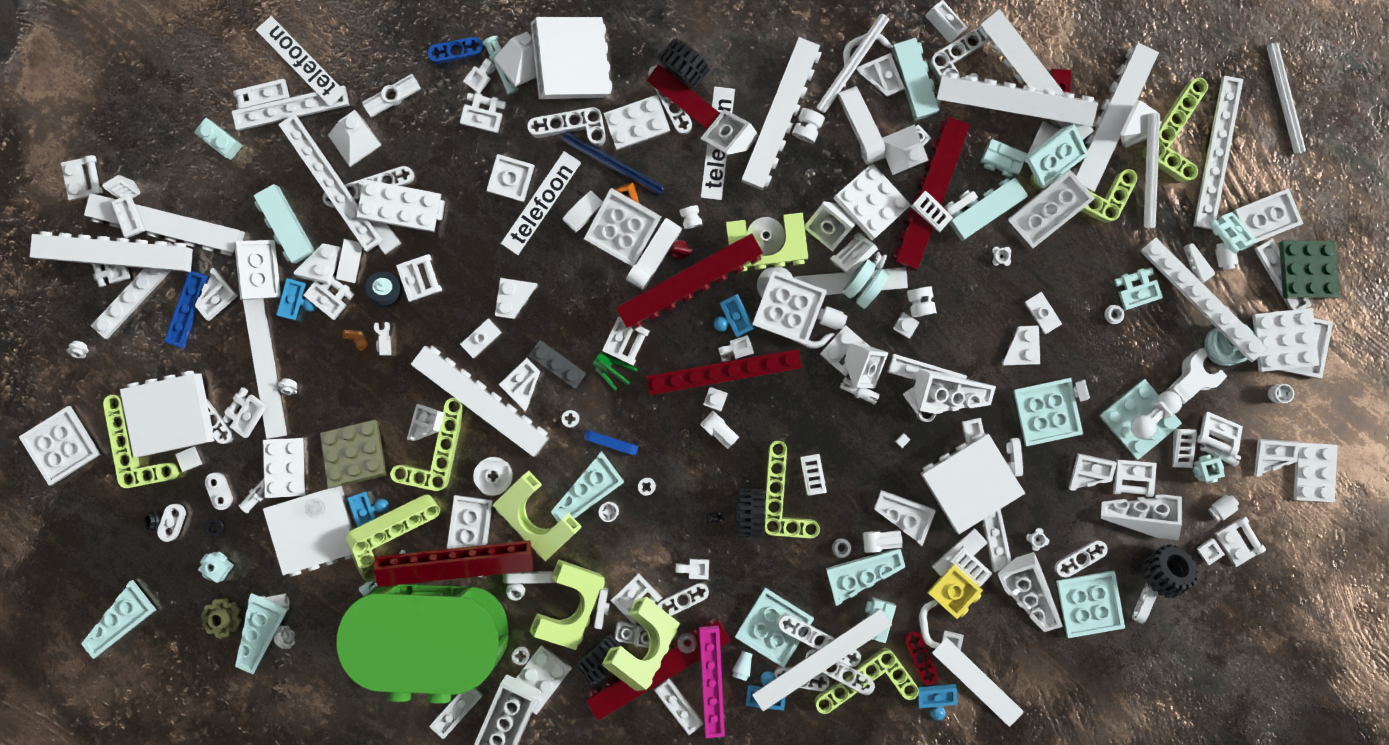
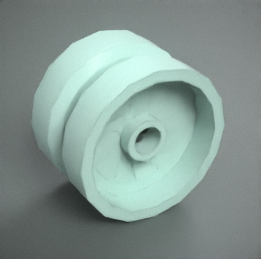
[842,259,889,309]
[1204,324,1254,366]

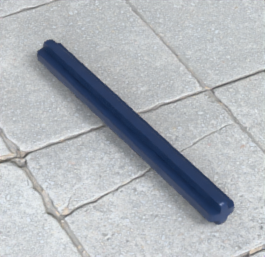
[562,132,664,196]

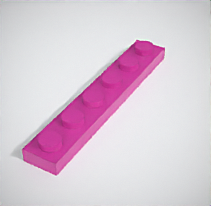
[699,626,725,738]

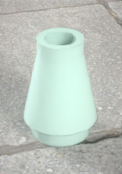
[732,651,753,681]

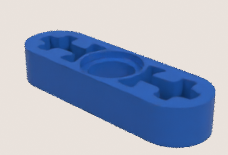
[428,37,484,64]
[583,430,639,456]

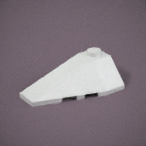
[914,368,996,414]
[1101,494,1182,541]
[998,552,1063,632]

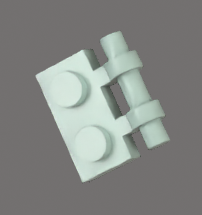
[1209,212,1256,254]
[1114,268,1163,310]

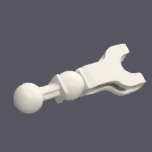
[1131,348,1227,440]

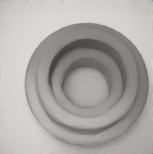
[832,538,851,558]

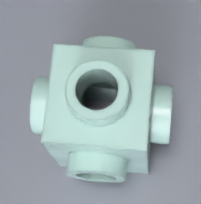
[1193,454,1225,484]
[198,552,234,583]

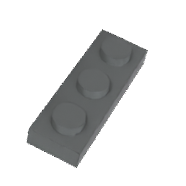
[529,340,587,389]

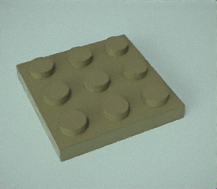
[320,420,386,489]

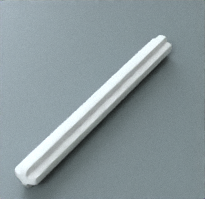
[817,14,889,113]
[1267,42,1306,154]
[1144,113,1160,228]

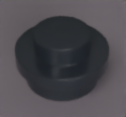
[144,512,161,531]

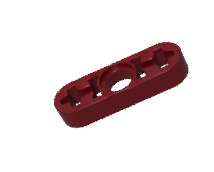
[904,631,938,685]

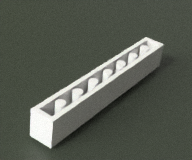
[978,9,1094,140]
[741,37,822,190]
[1072,43,1159,193]
[937,72,1098,127]
[84,193,245,256]
[30,231,193,272]
[411,346,549,457]

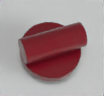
[670,240,692,259]

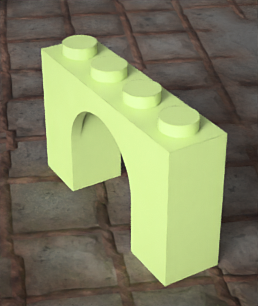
[726,213,808,272]
[493,471,582,561]
[530,559,605,650]
[602,597,680,691]

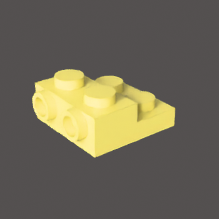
[927,564,983,619]

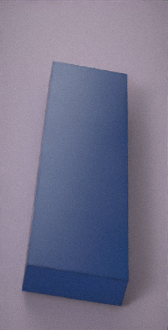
[164,270,209,348]

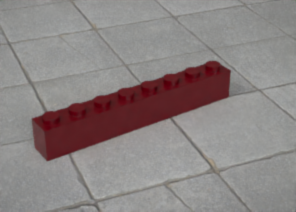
[893,117,971,270]
[616,233,764,330]
[646,349,802,395]
[373,540,533,587]
[586,618,731,721]

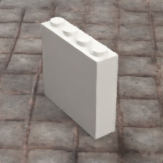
[531,17,612,99]
[120,371,215,457]
[920,432,1025,534]
[263,486,355,577]

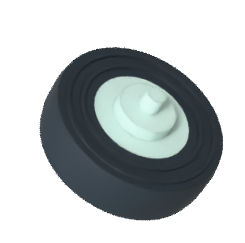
[365,272,400,306]

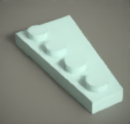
[551,451,624,522]
[826,548,905,606]
[82,580,156,659]
[235,593,287,674]

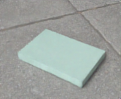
[1025,123,1089,189]

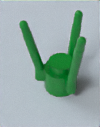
[592,353,637,391]

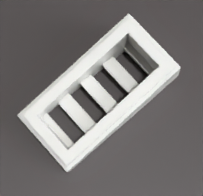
[102,175,140,198]
[911,191,953,232]
[1183,243,1215,283]
[1172,429,1197,468]
[800,454,826,496]
[950,546,992,587]

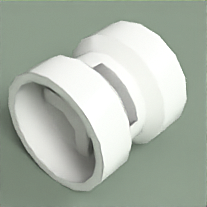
[679,205,702,229]
[1268,384,1294,403]
[599,501,619,522]

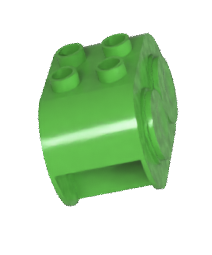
[337,584,509,703]

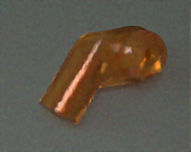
[343,329,368,351]

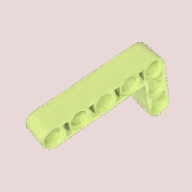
[1143,78,1208,183]
[1030,169,1137,223]
[103,395,179,488]
[390,398,465,491]
[765,440,820,538]
[346,495,440,582]
[814,648,919,714]

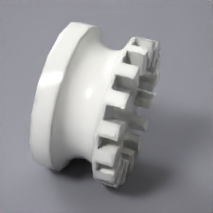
[873,252,887,270]
[562,410,579,427]
[638,478,656,496]
[512,646,530,665]

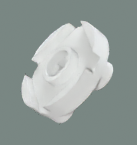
[473,457,513,496]

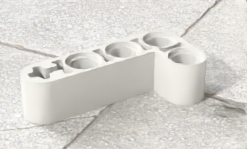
[929,26,991,84]
[838,86,885,165]
[528,107,606,147]
[626,218,682,291]

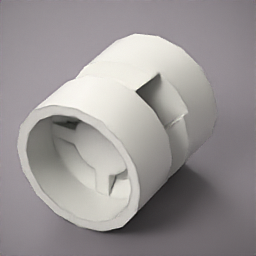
[792,108,825,143]
[907,286,937,317]

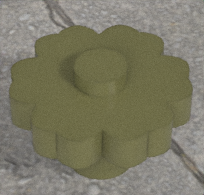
[201,598,242,638]

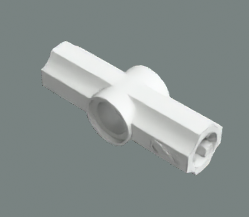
[362,74,421,117]

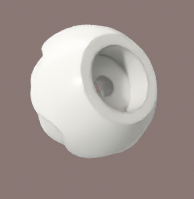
[273,625,295,649]

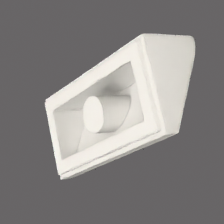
[926,0,968,43]

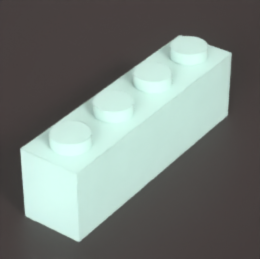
[891,38,941,121]
[949,177,1028,241]
[254,184,315,264]

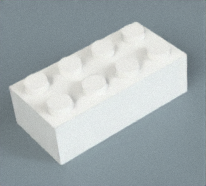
[474,675,541,745]

